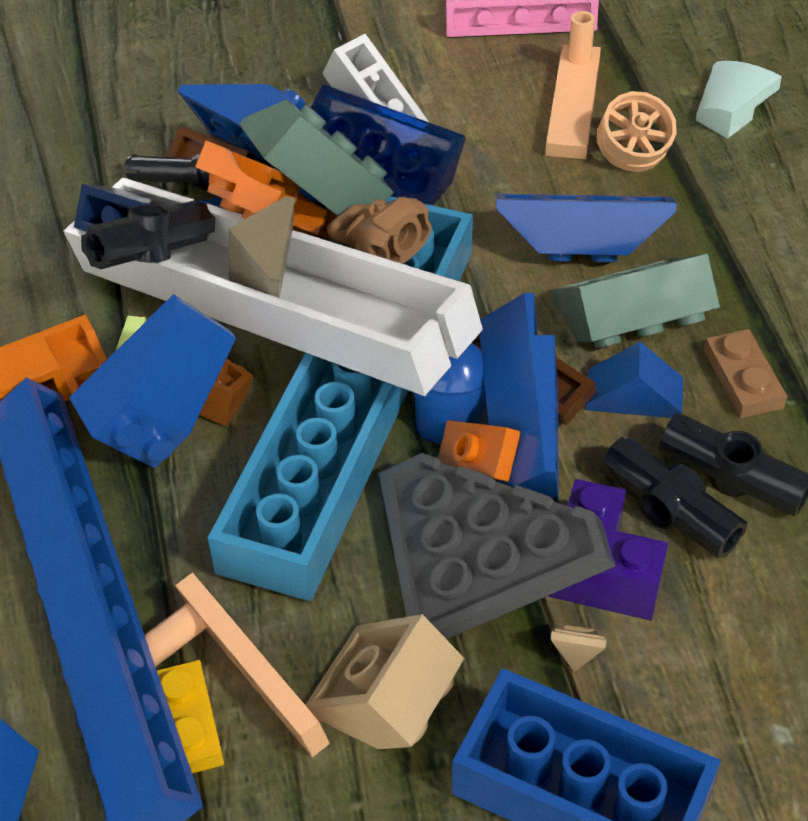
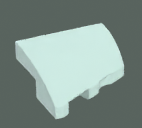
[696,61,782,139]

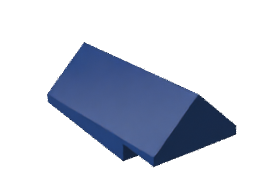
[480,293,559,503]

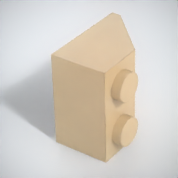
[305,614,464,749]

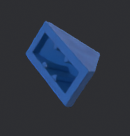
[585,341,683,418]

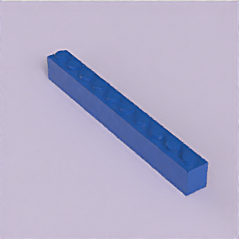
[0,377,203,821]

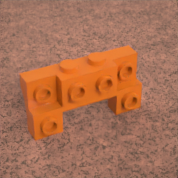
[195,140,338,239]
[0,315,107,424]

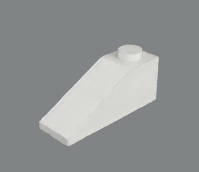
[322,34,434,150]

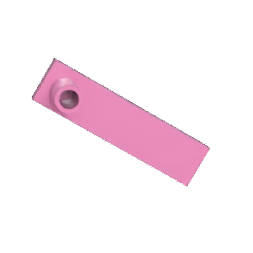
[446,0,599,37]

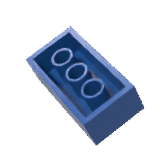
[452,668,721,821]

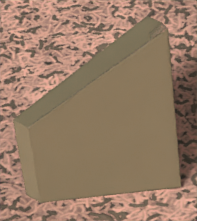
[229,196,295,298]

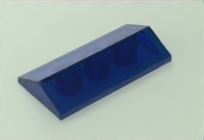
[310,84,466,206]

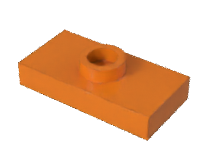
[438,420,520,482]

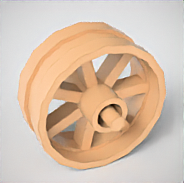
[597,91,677,172]

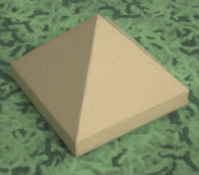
[551,623,608,672]

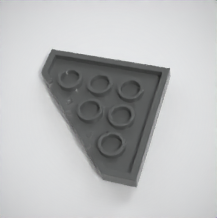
[379,453,615,639]

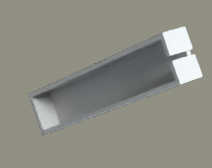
[63,178,483,396]

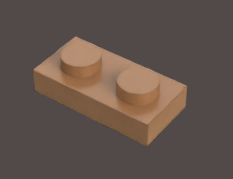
[704,329,787,418]

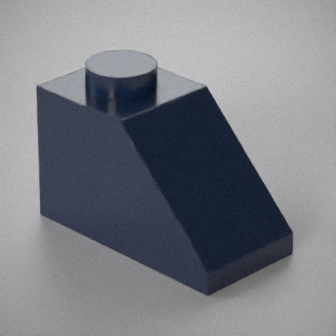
[74,183,152,232]

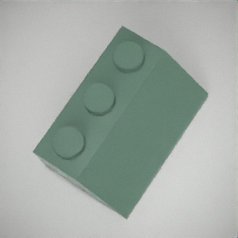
[240,99,394,216]
[550,253,720,348]

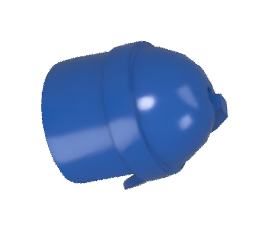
[413,343,489,444]

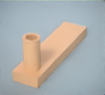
[545,11,601,159]
[145,572,330,758]

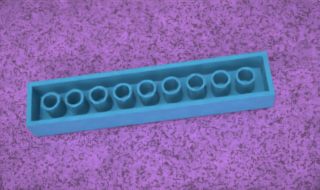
[208,196,473,602]

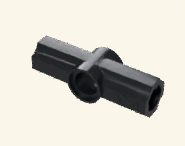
[81,200,215,270]
[658,413,808,516]
[600,437,748,558]

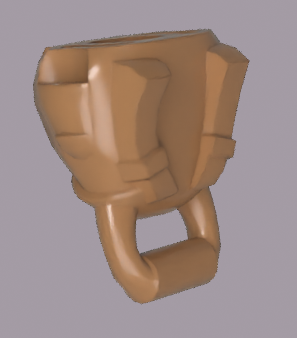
[327,197,432,264]

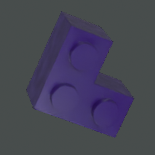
[548,479,668,621]

